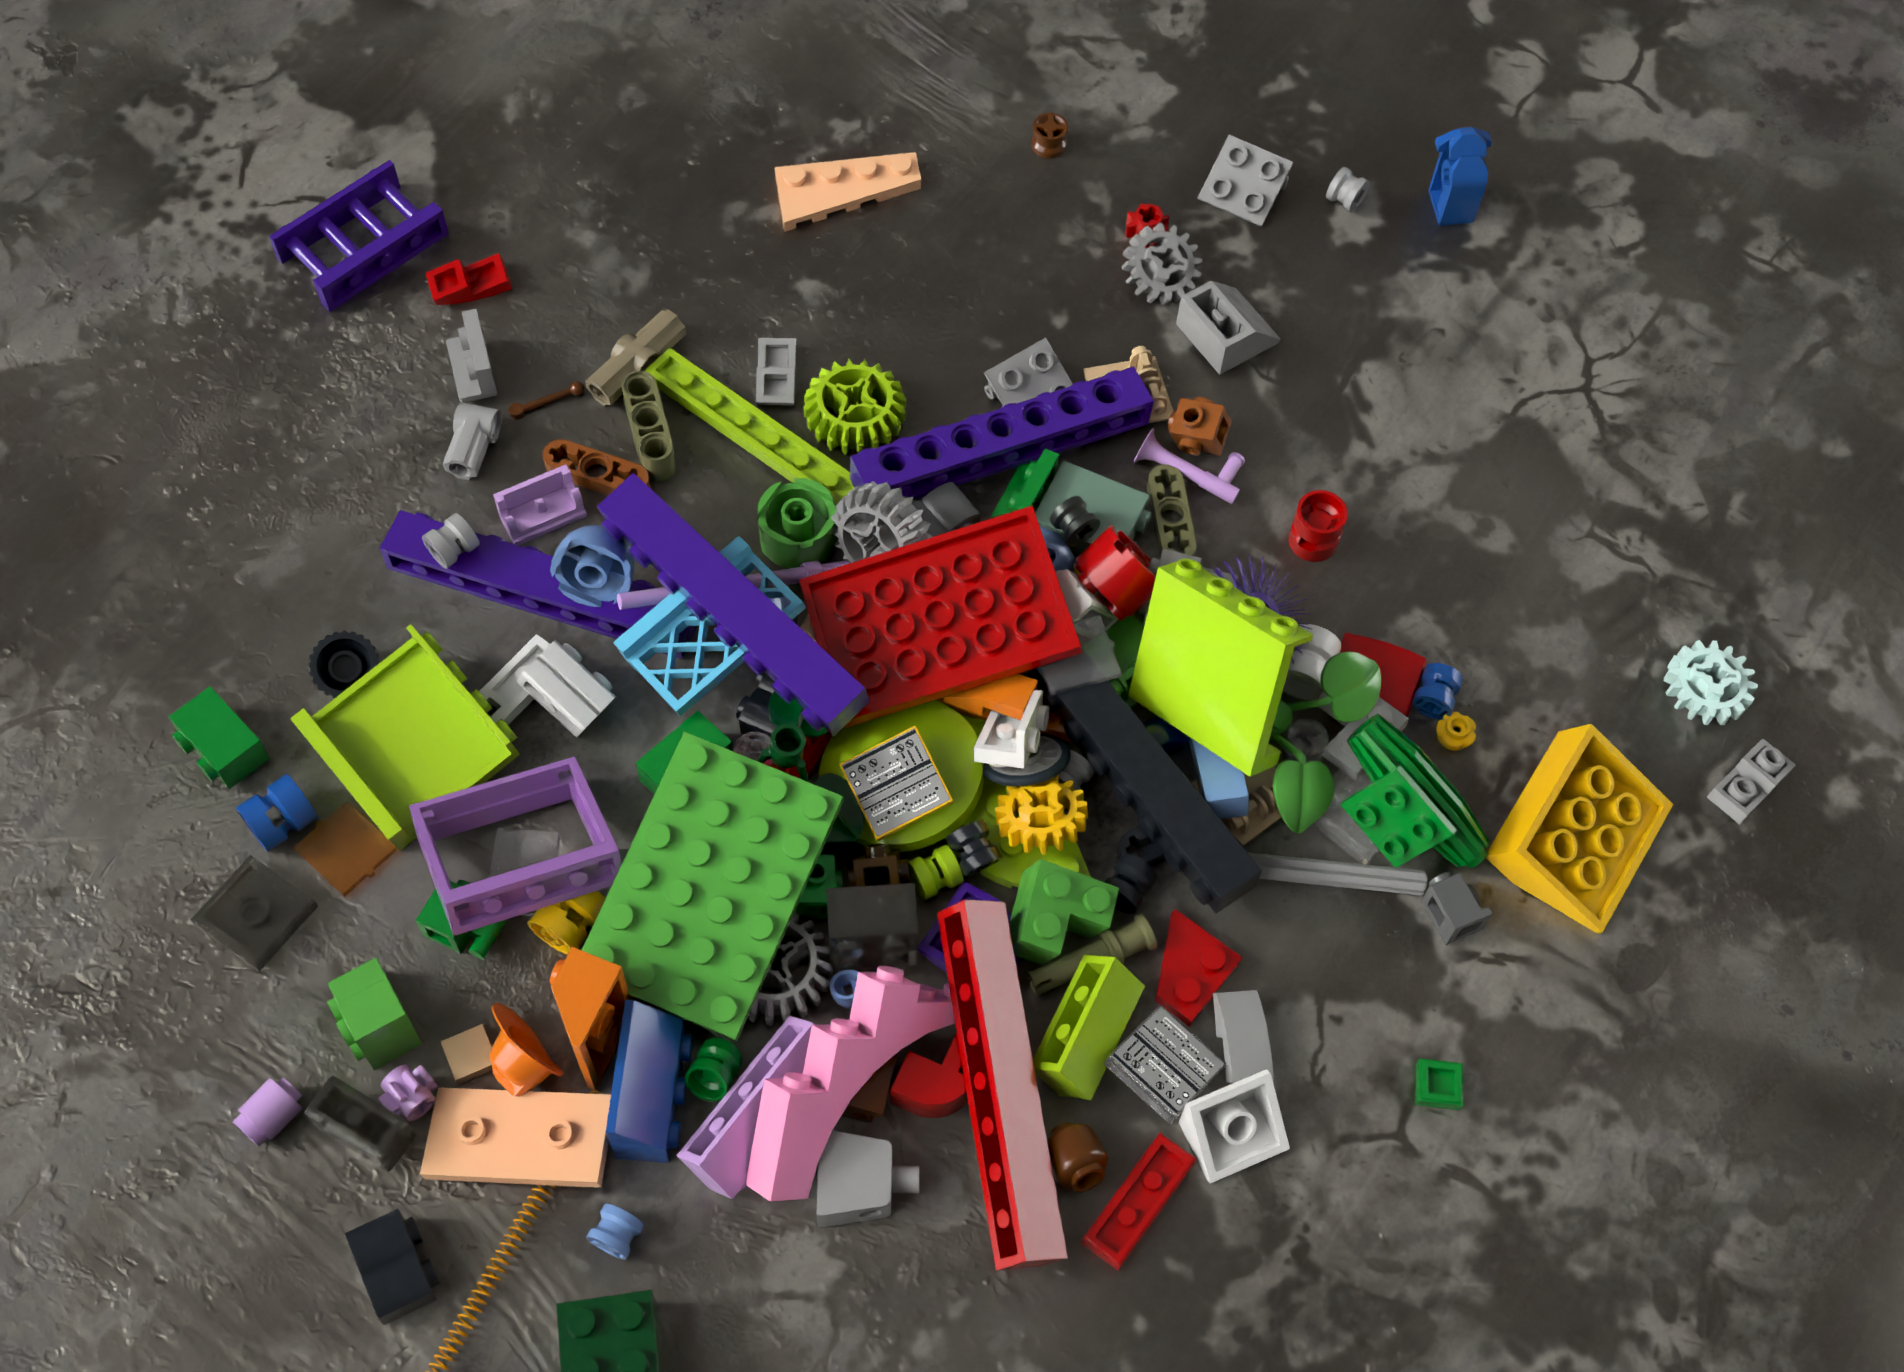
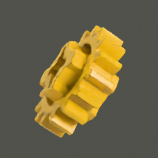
[995,775,1088,854]

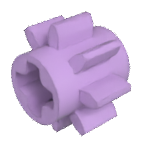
[378,1064,438,1121]

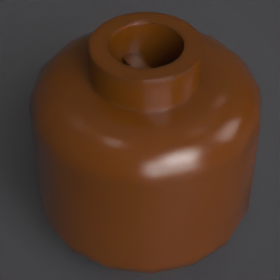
[1047,1122,1109,1193]

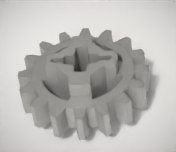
[1122,223,1202,305]

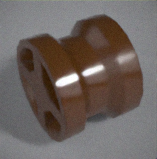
[1031,112,1068,159]

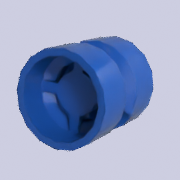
[235,774,319,853]

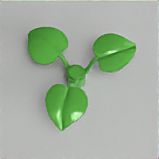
[1269,652,1381,833]

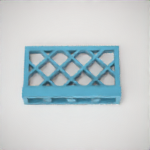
[613,536,806,716]

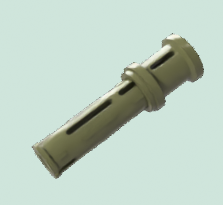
[1026,913,1157,997]

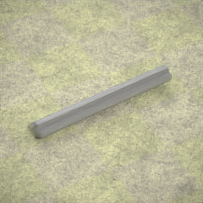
[1247,852,1428,895]

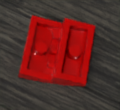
[1339,633,1427,717]

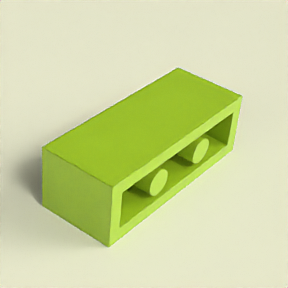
[1033,955,1145,1100]

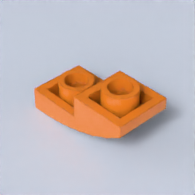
[943,674,1038,721]

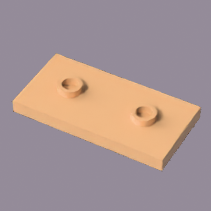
[420,1088,611,1188]

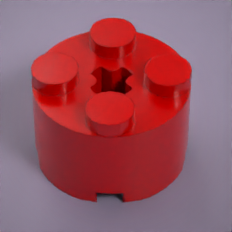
[1074,525,1157,621]

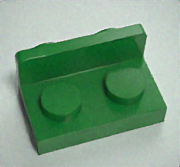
[990,449,1059,519]

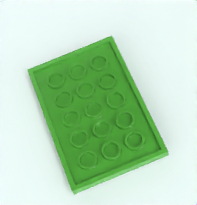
[582,732,844,1042]

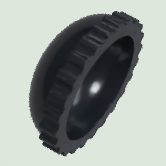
[308,630,379,699]

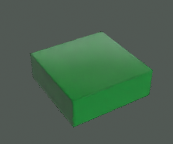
[1416,1058,1463,1110]

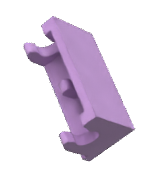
[493,464,587,546]

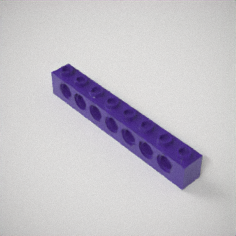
[850,366,1154,500]

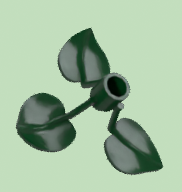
[755,691,864,843]

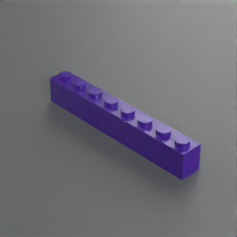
[597,473,870,737]
[379,510,697,659]

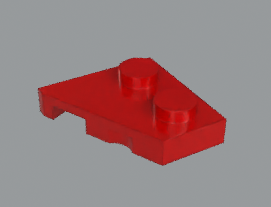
[1155,909,1242,1027]

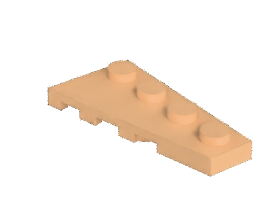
[775,152,921,232]

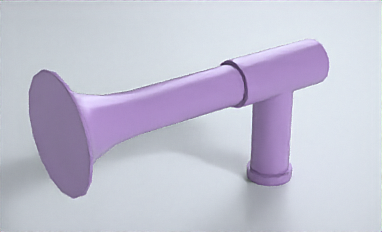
[1134,428,1245,504]

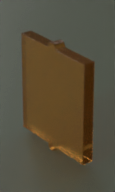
[293,801,397,897]

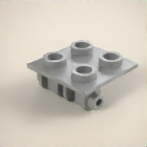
[1197,135,1293,227]
[984,337,1073,426]

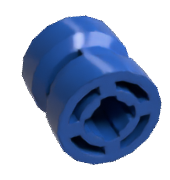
[1412,663,1463,719]

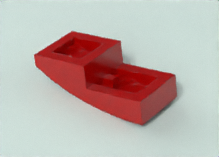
[426,253,513,305]

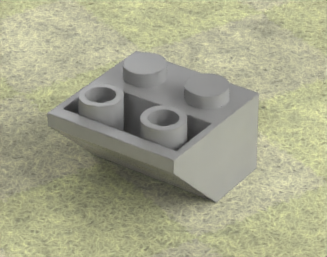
[1176,281,1280,375]

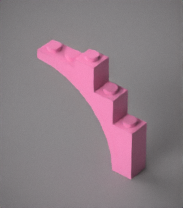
[745,966,955,1202]

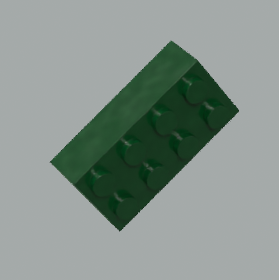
[556,1290,663,1372]

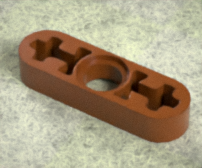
[543,439,650,496]

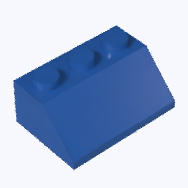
[605,1000,693,1163]

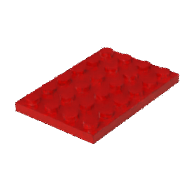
[799,506,1082,729]

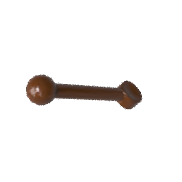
[508,381,585,420]

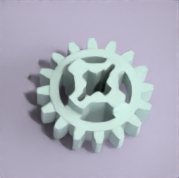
[1664,640,1758,725]

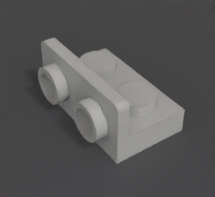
[446,309,498,403]

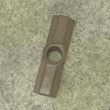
[585,309,687,406]

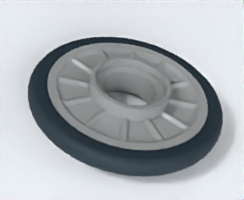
[983,733,1071,786]

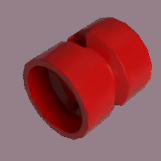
[1288,490,1348,562]

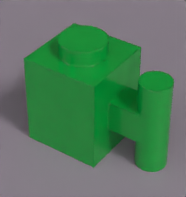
[415,879,508,960]

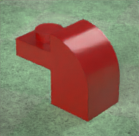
[890,1033,968,1118]

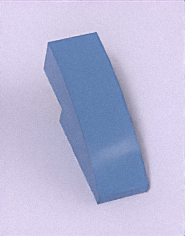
[1188,736,1249,819]

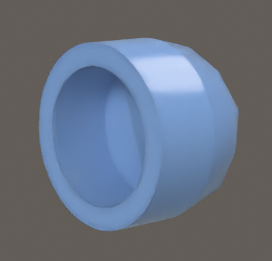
[830,969,858,1009]

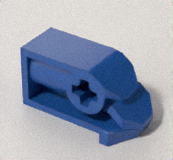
[1428,127,1492,226]

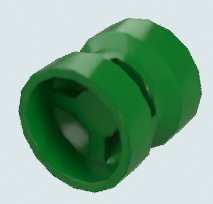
[685,1038,743,1101]

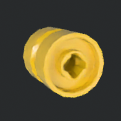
[527,891,606,955]

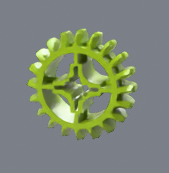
[803,358,906,455]

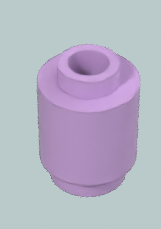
[233,1078,303,1146]

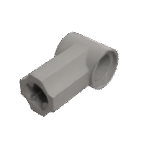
[443,403,502,480]

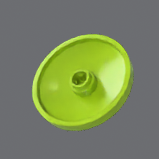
[819,700,985,852]

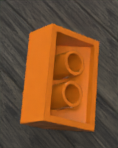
[550,947,631,1091]

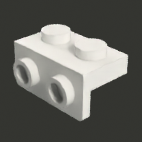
[974,690,1049,768]

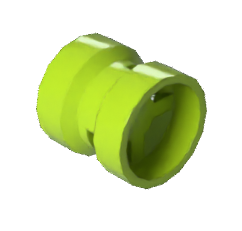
[909,845,964,900]

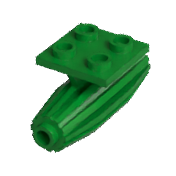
[1340,714,1490,869]

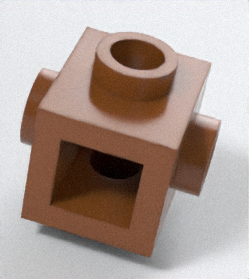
[1168,397,1232,456]

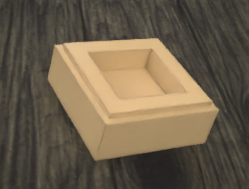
[441,1024,493,1085]

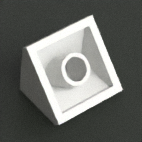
[1179,1069,1290,1184]

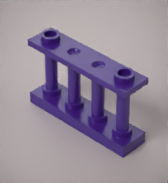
[269,160,449,312]

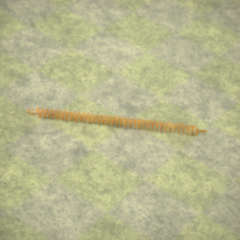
[424,1091,601,1372]

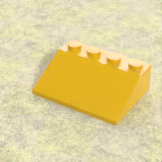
[1486,724,1674,933]

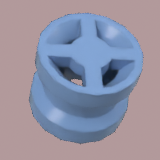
[586,1203,645,1260]

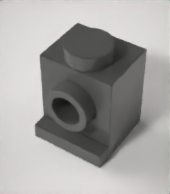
[1421,872,1493,945]

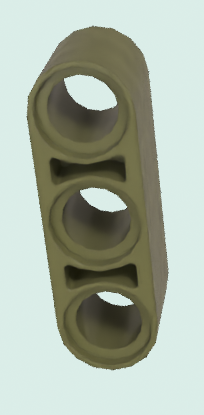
[622,370,676,482]

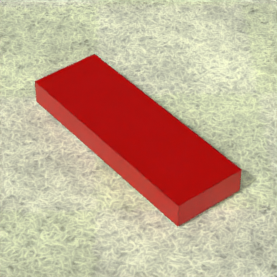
[1081,1133,1197,1271]

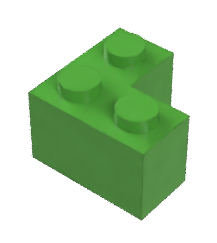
[1009,859,1119,965]
[327,957,422,1070]

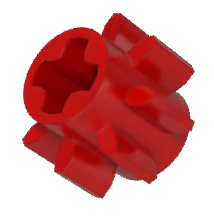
[1125,204,1170,248]

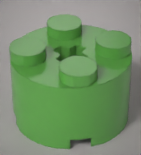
[758,478,838,569]

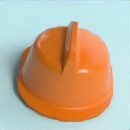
[489,1002,564,1097]

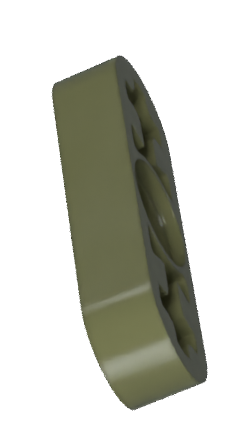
[1147,464,1197,558]

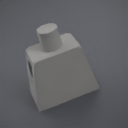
[816,1130,919,1227]

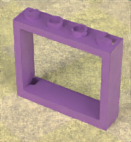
[409,756,622,936]

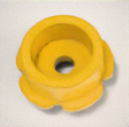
[1436,712,1476,751]

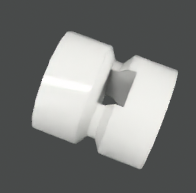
[1283,624,1341,700]

